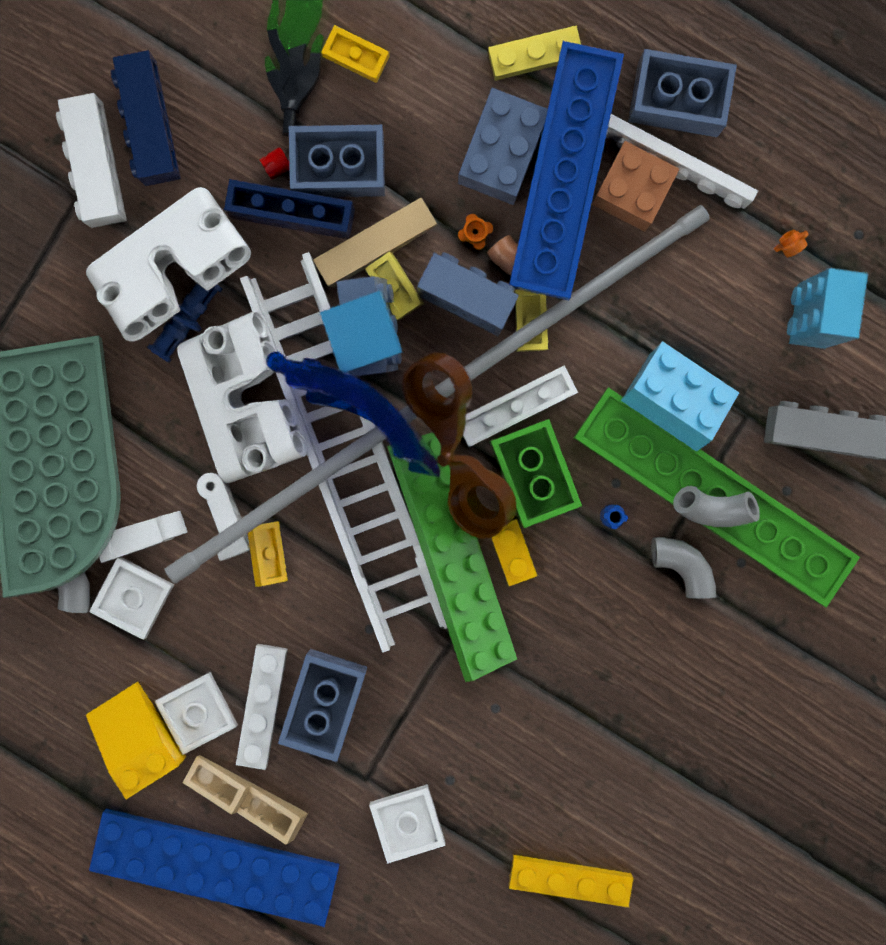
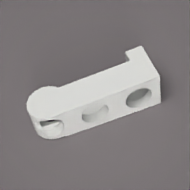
[197,473,250,561]
[99,511,188,563]

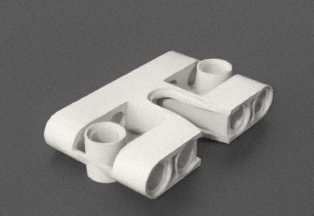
[86,187,251,341]
[177,311,308,483]

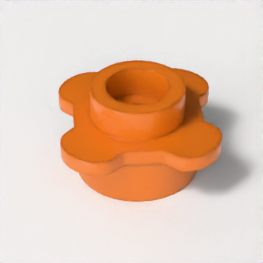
[458,214,493,250]
[774,230,808,258]

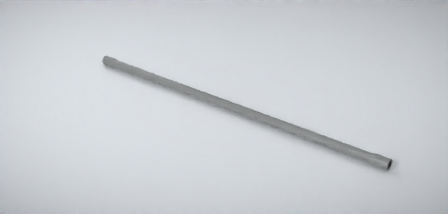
[165,205,710,584]

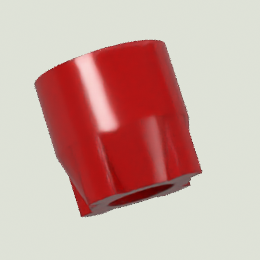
[260,147,289,180]

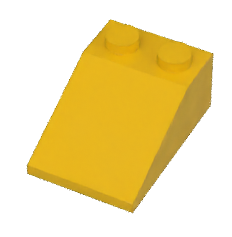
[86,681,186,800]

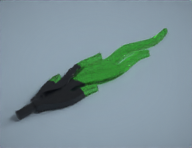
[265,0,324,137]

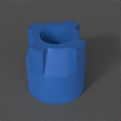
[600,504,628,529]

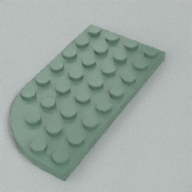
[0,336,121,598]

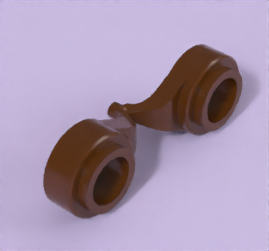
[402,353,517,538]

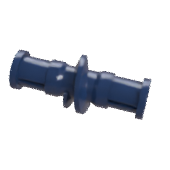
[147,283,223,363]

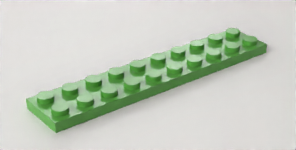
[573,387,860,608]

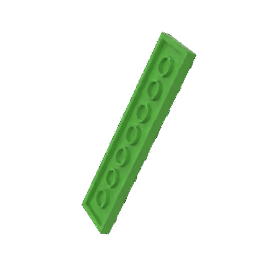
[388,432,517,682]

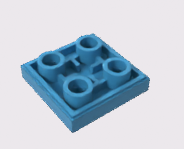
[320,291,403,374]

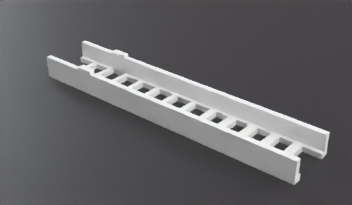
[240,252,447,653]

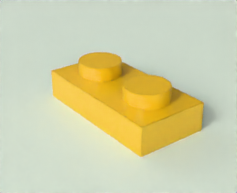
[321,25,390,83]
[491,519,537,586]
[248,521,288,587]

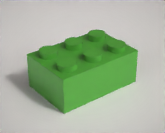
[489,419,582,528]

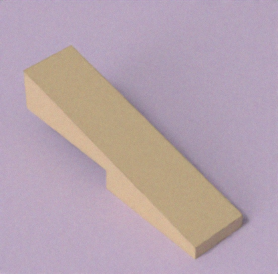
[313,198,438,288]
[183,755,308,845]

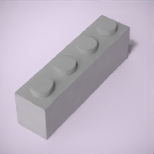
[764,401,886,460]

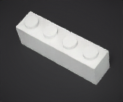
[56,93,127,228]

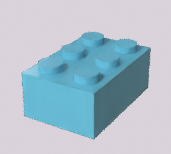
[787,268,868,349]
[621,341,739,452]

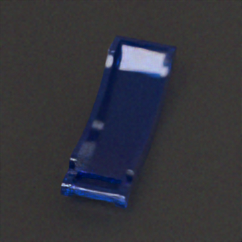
[266,351,441,477]

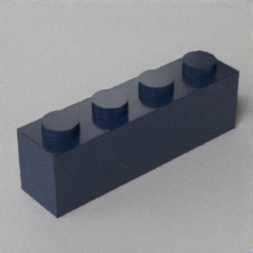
[111,50,181,186]
[224,179,355,239]

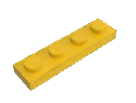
[509,855,633,907]

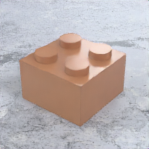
[592,141,680,232]

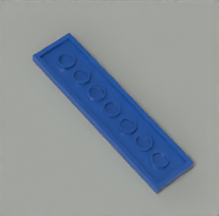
[509,41,624,300]
[89,808,340,927]

